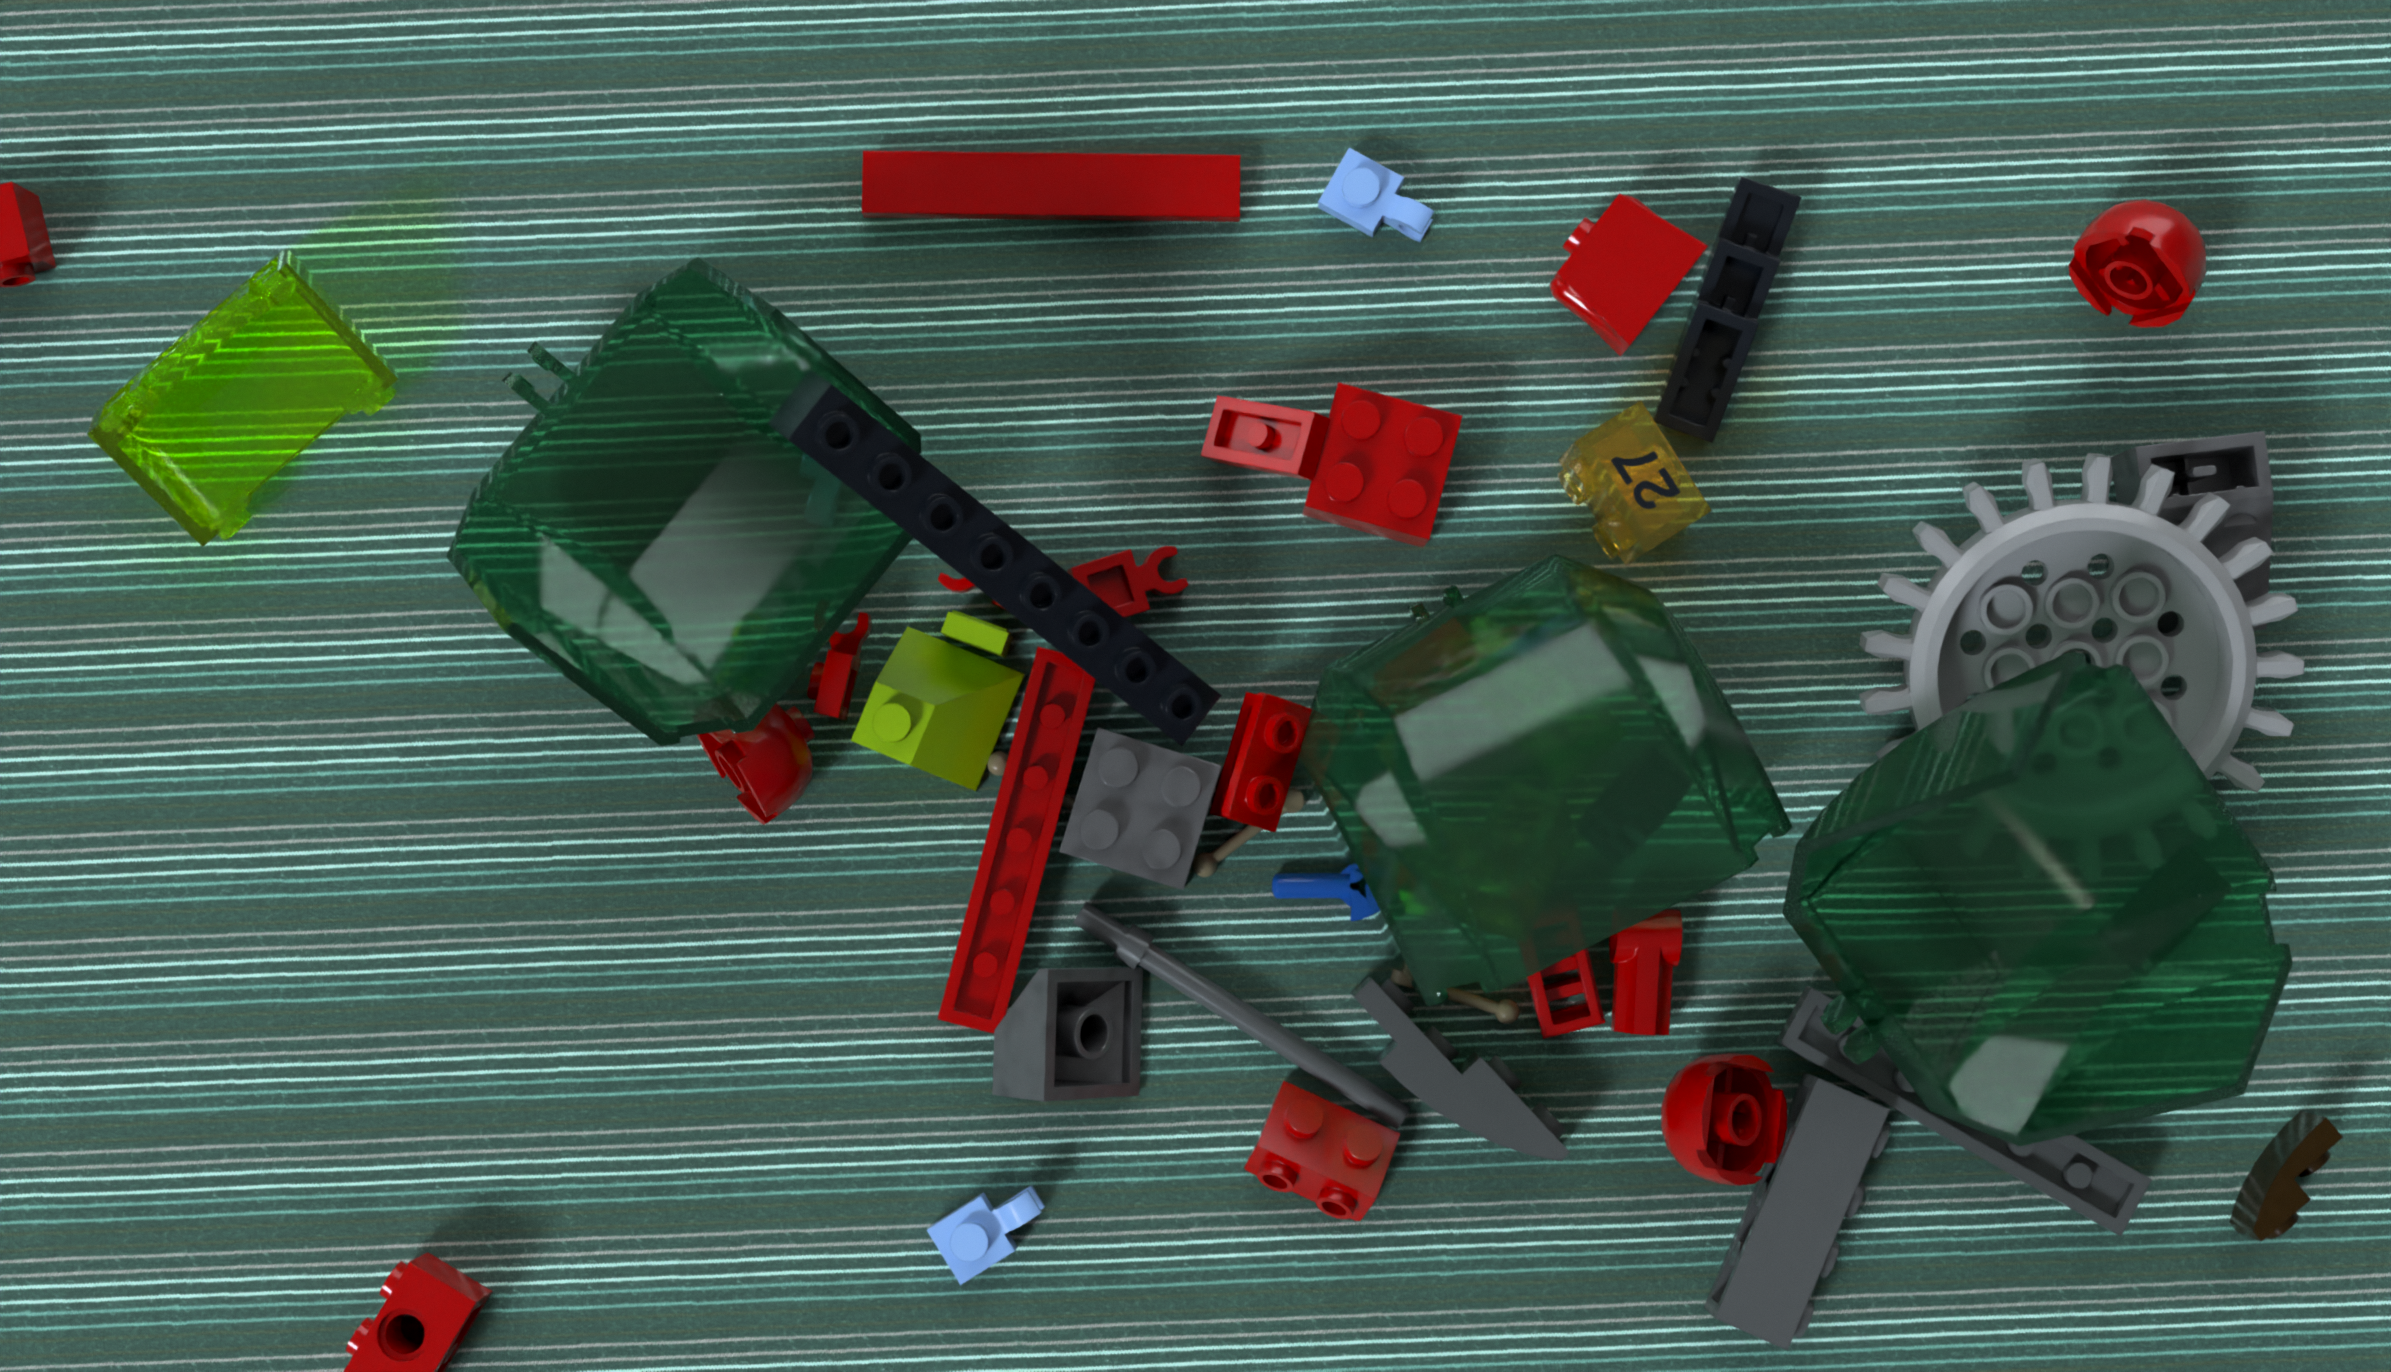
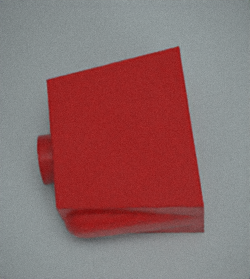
[1549,193,1708,357]

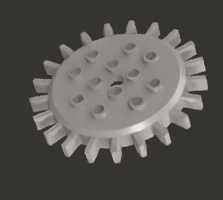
[1859,453,2304,881]

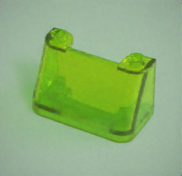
[87,249,398,547]

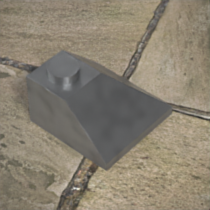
[992,967,1143,1102]

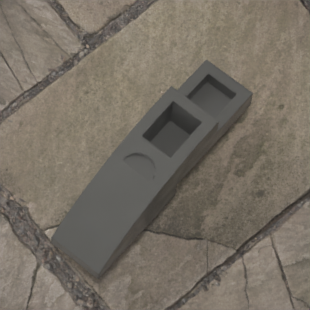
[1350,976,1570,1161]

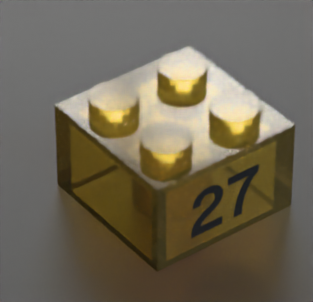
[1558,400,1712,566]

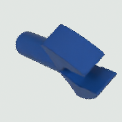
[1272,850,1394,921]

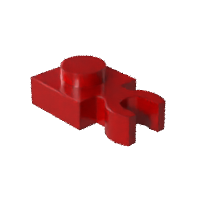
[1067,546,1188,618]

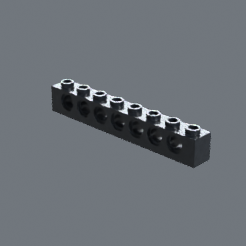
[767,370,1222,746]

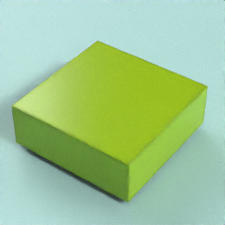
[941,610,1013,658]

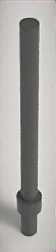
[1073,901,1410,1129]

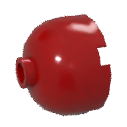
[2069,199,2206,328]
[693,693,815,825]
[1661,1053,1787,1186]

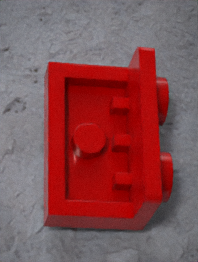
[1210,692,1312,833]
[1244,1081,1400,1221]

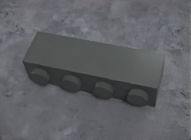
[1704,1072,1890,1351]

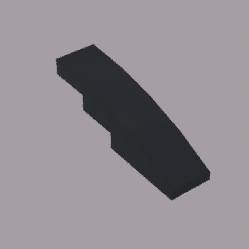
[1652,175,1802,443]

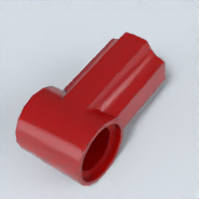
[1609,905,1683,1035]

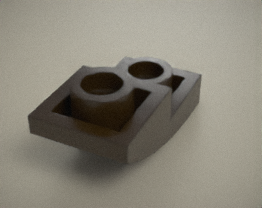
[2229,1111,2343,1242]

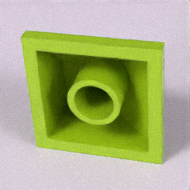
[851,626,1025,792]

